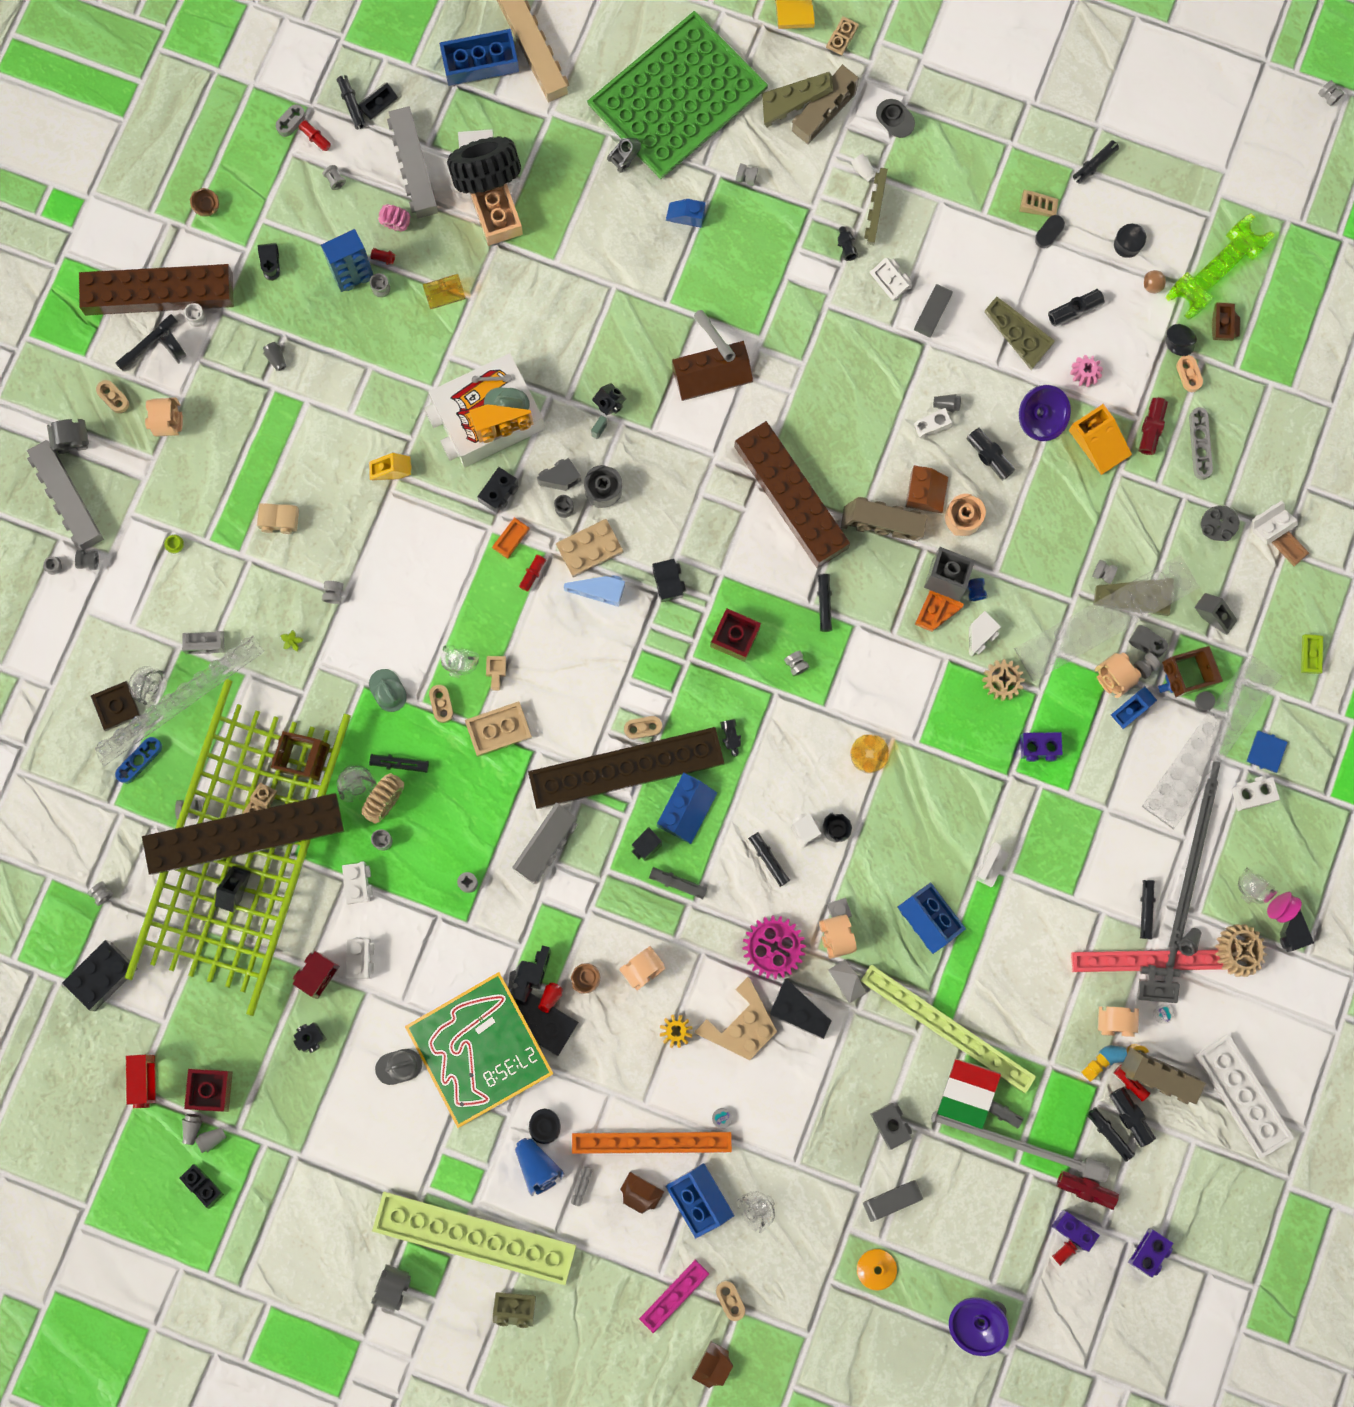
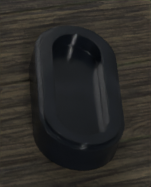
[1035,215,1065,248]

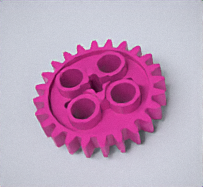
[742,915,806,980]

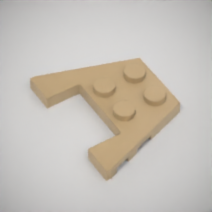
[695,977,777,1060]

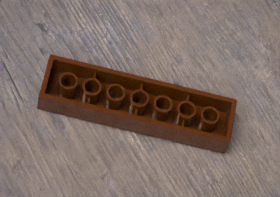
[79,264,234,316]
[734,421,850,569]

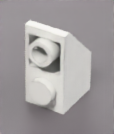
[969,611,1001,657]

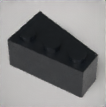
[769,978,832,1039]

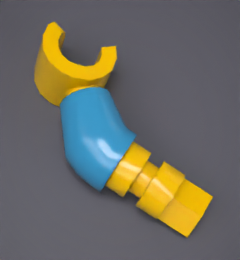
[1081,1044,1149,1082]

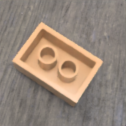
[470,183,523,246]

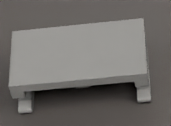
[182,631,224,654]

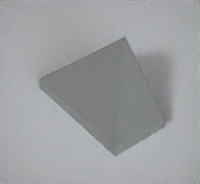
[828,960,866,1003]

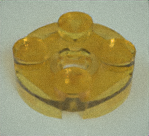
[850,735,889,774]

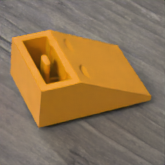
[469,404,534,443]
[1069,404,1132,475]

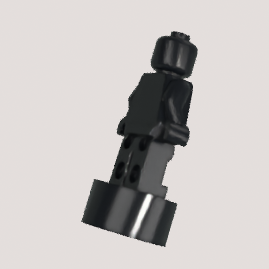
[838,226,858,261]
[720,719,741,757]

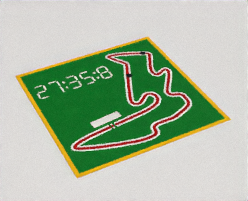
[405,972,553,1128]

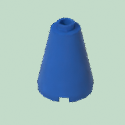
[515,1138,565,1197]

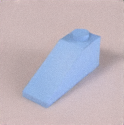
[564,575,625,607]

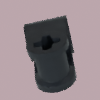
[258,243,280,281]

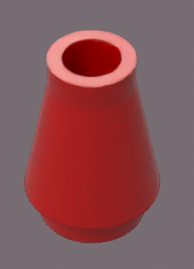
[538,982,563,1013]

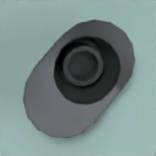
[876,99,915,138]
[375,1049,422,1085]

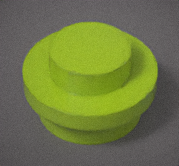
[164,535,184,554]

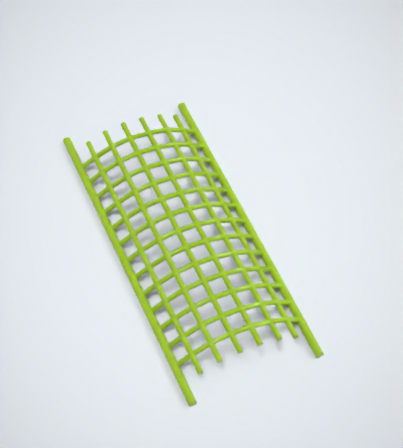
[125,679,351,1016]

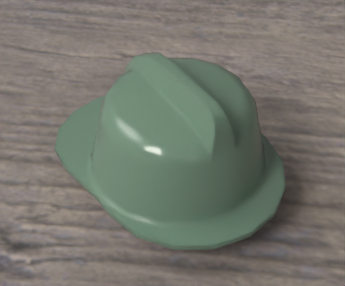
[484,387,530,410]
[369,669,407,712]

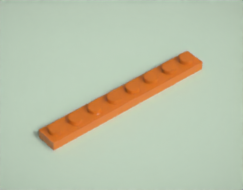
[572,1132,732,1154]

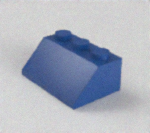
[657,772,717,844]
[897,882,966,954]
[665,1163,735,1239]

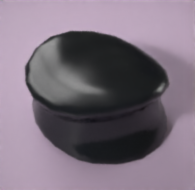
[1114,223,1147,258]
[1166,324,1197,356]
[158,329,187,364]
[529,1108,561,1144]

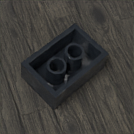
[62,940,138,1011]

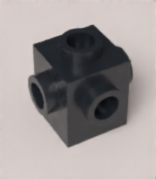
[592,383,626,416]
[293,1022,327,1054]

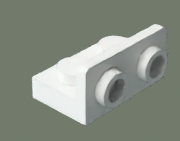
[869,258,913,301]
[1252,501,1298,545]
[975,842,1009,887]
[342,861,373,905]
[346,938,374,979]

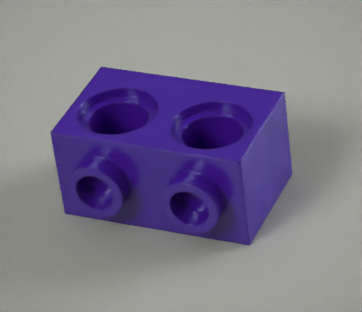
[1020,732,1063,762]
[1051,1210,1100,1252]
[1128,1228,1173,1278]

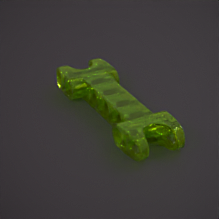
[1165,213,1275,320]

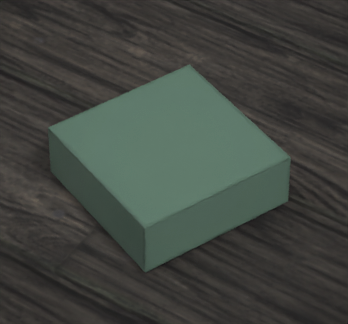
[591,415,607,439]

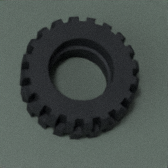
[447,136,521,194]

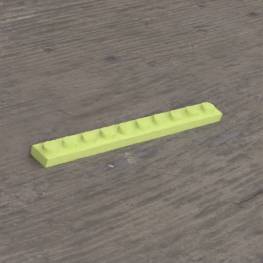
[860,965,1036,1093]

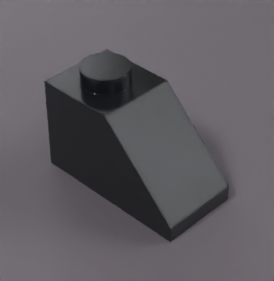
[631,827,662,861]
[215,866,251,912]
[1280,909,1314,952]

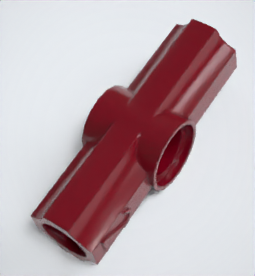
[1138,397,1168,455]
[1056,1170,1119,1210]

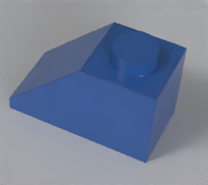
[666,199,706,228]
[1111,686,1157,729]

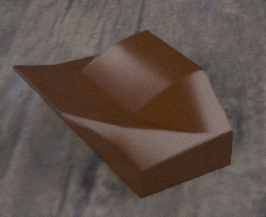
[1212,302,1240,341]
[620,1172,665,1214]
[692,1341,733,1388]

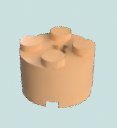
[145,397,183,437]
[945,494,986,536]
[1095,652,1141,698]
[819,914,857,959]
[619,946,666,991]
[1098,1007,1139,1037]

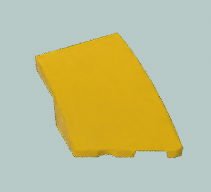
[775,0,815,29]

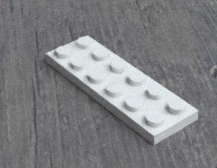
[1195,1035,1294,1159]

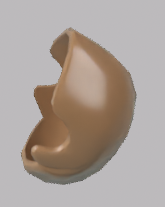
[190,188,219,217]
[570,963,601,993]

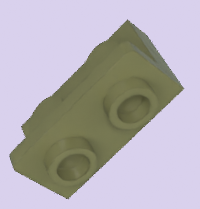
[493,1292,536,1328]

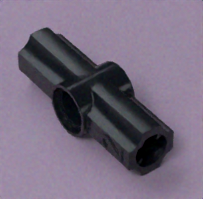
[1048,288,1105,327]
[966,427,1016,481]
[1109,1087,1156,1147]

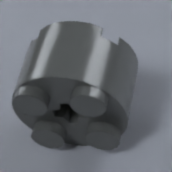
[47,419,89,454]
[584,465,622,508]
[371,1264,411,1312]

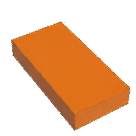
[492,517,530,559]

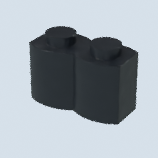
[652,559,686,602]

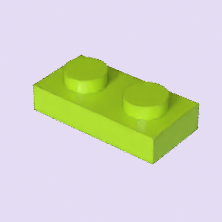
[1301,634,1323,674]

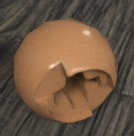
[1144,270,1166,294]

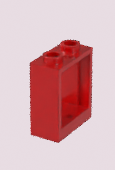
[126,1054,156,1108]

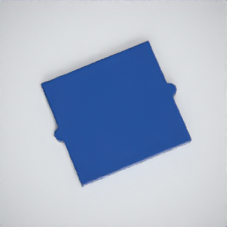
[1246,731,1288,773]

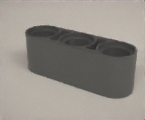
[914,284,953,338]
[863,1180,923,1222]

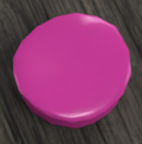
[1267,892,1302,923]

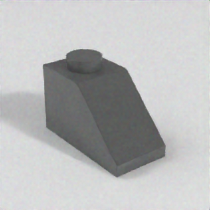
[1194,593,1237,635]

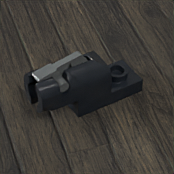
[508,945,551,1005]

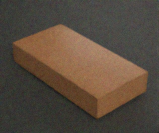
[1271,531,1309,566]

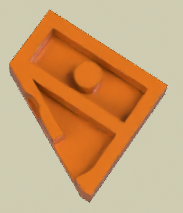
[915,590,964,632]

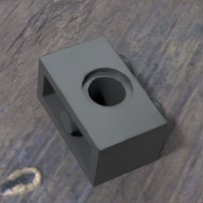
[870,1103,912,1150]

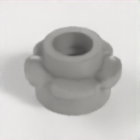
[43,557,62,575]

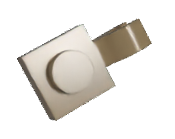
[486,656,506,691]

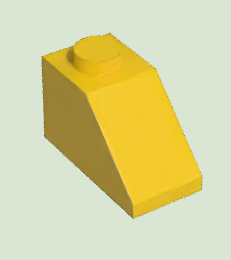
[369,453,411,480]

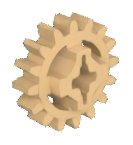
[982,659,1025,701]

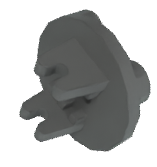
[1201,505,1240,541]

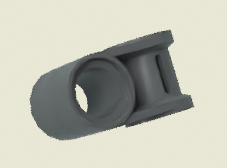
[607,137,641,173]
[1129,625,1168,658]

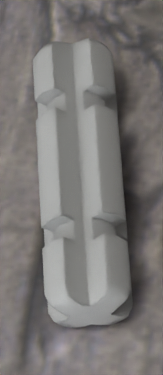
[571,1167,592,1206]

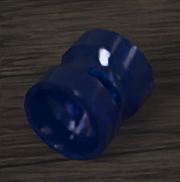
[967,578,988,601]

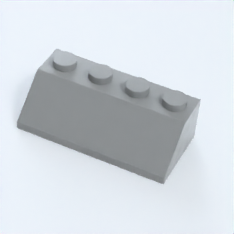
[512,803,578,884]

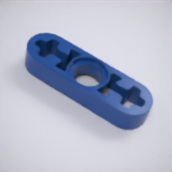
[115,737,162,784]

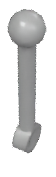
[472,374,511,383]

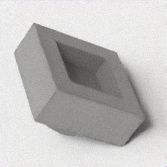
[827,898,852,918]

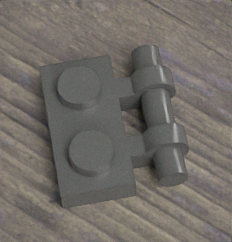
[1137,965,1181,1003]

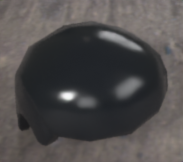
[822,813,852,842]

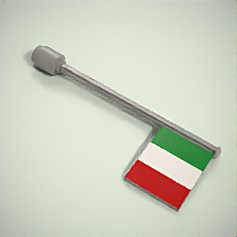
[931,1058,1110,1183]

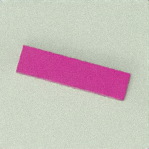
[639,1259,709,1333]

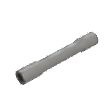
[694,310,735,362]

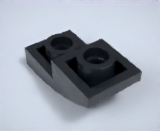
[179,1164,224,1209]

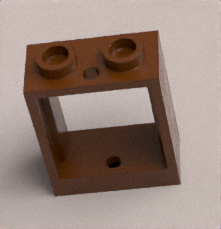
[1162,646,1223,698]
[271,731,331,782]

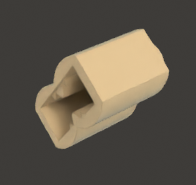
[257,503,299,534]

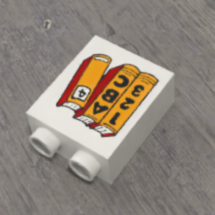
[424,353,545,468]

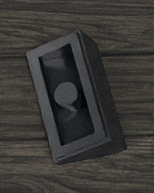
[358,82,398,120]

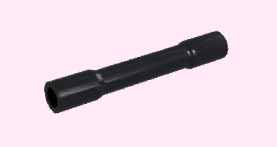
[115,314,178,371]

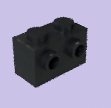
[477,466,519,514]

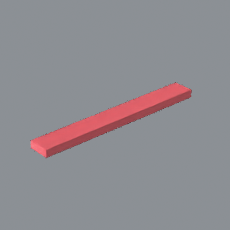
[1071,950,1224,972]

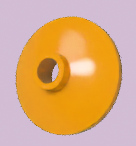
[857,1249,897,1290]

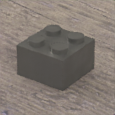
[924,547,975,601]

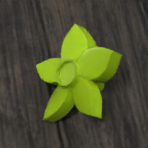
[280,630,303,651]

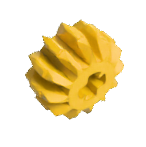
[660,1015,693,1048]

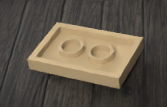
[556,519,623,577]
[465,701,532,757]

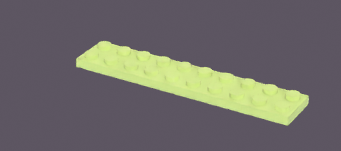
[372,1191,576,1285]

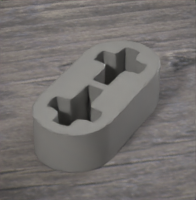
[276,104,306,137]

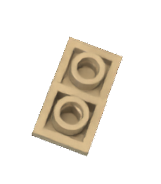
[826,16,859,56]
[242,783,277,814]

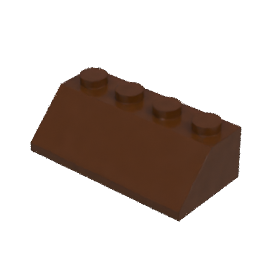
[672,341,753,401]

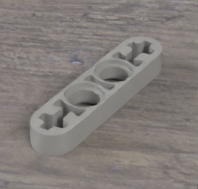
[1189,407,1213,480]

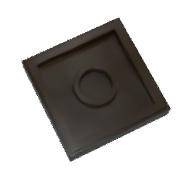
[90,681,141,731]

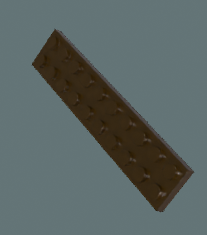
[528,727,724,809]
[142,793,344,875]

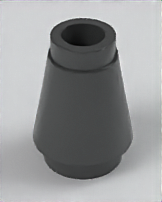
[263,342,286,371]
[933,394,961,413]
[1179,928,1202,956]

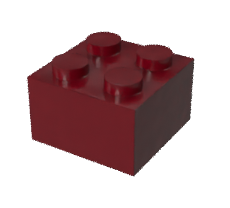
[710,608,761,662]
[293,951,340,999]
[184,1069,233,1112]

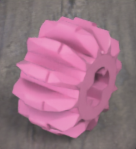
[378,204,411,232]
[1070,355,1103,387]

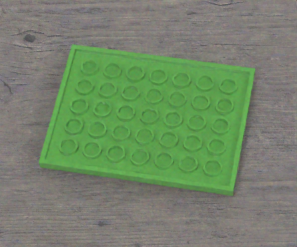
[587,11,768,179]

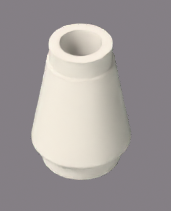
[851,154,875,183]

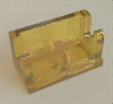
[423,274,466,310]

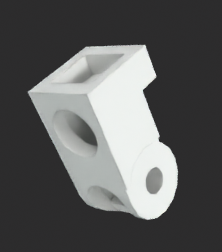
[914,408,952,438]

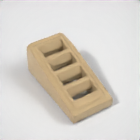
[1019,190,1059,217]

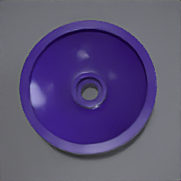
[1019,385,1071,441]
[949,1297,1009,1356]

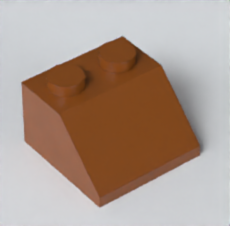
[905,465,948,514]

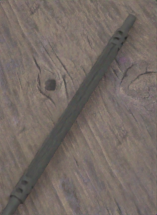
[1166,761,1221,967]

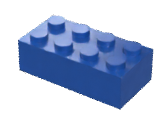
[439,29,519,86]
[321,229,374,292]

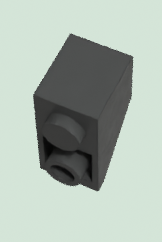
[537,458,581,491]

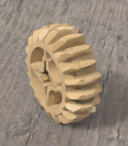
[362,773,404,824]
[1214,924,1268,977]

